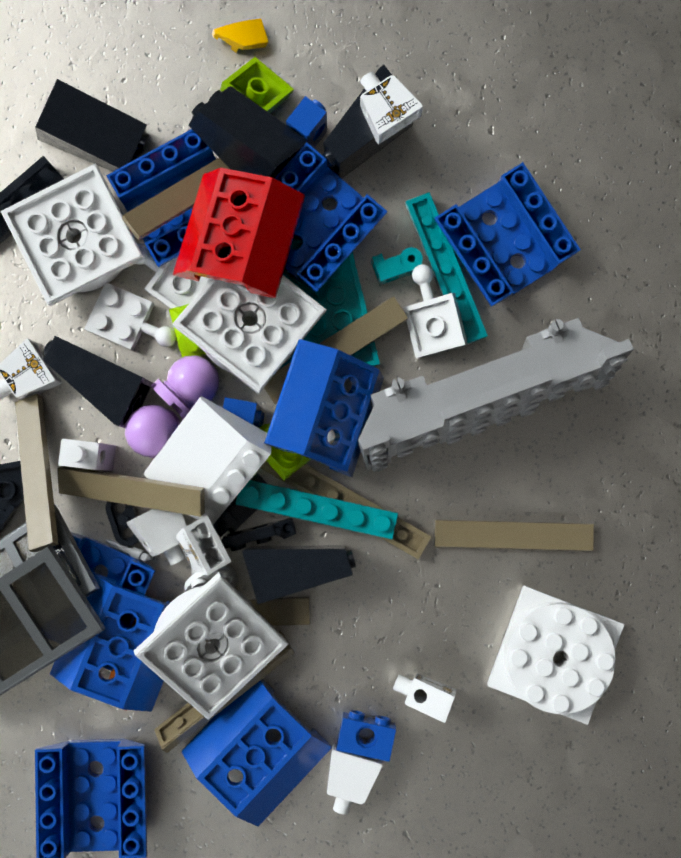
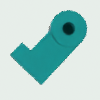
[371,247,423,286]

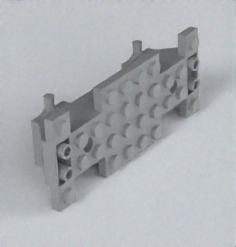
[358,318,634,472]

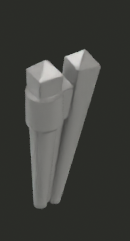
[106,539,155,562]

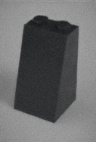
[323,65,413,179]
[35,79,149,172]
[188,86,308,178]
[43,336,153,428]
[242,545,356,604]

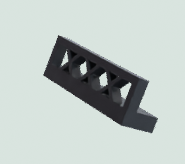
[0,156,64,244]

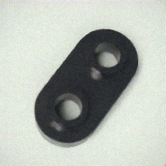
[105,501,139,546]

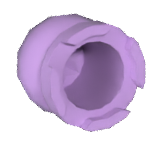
[151,355,219,419]
[125,404,181,458]

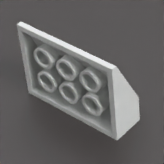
[144,396,271,525]

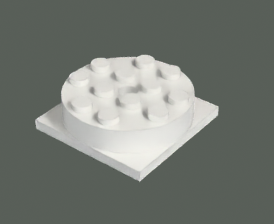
[1,163,145,306]
[172,275,326,394]
[134,572,289,720]
[487,585,624,725]

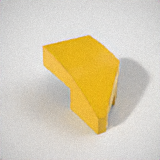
[212,18,268,53]

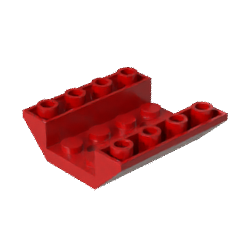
[173,167,305,298]

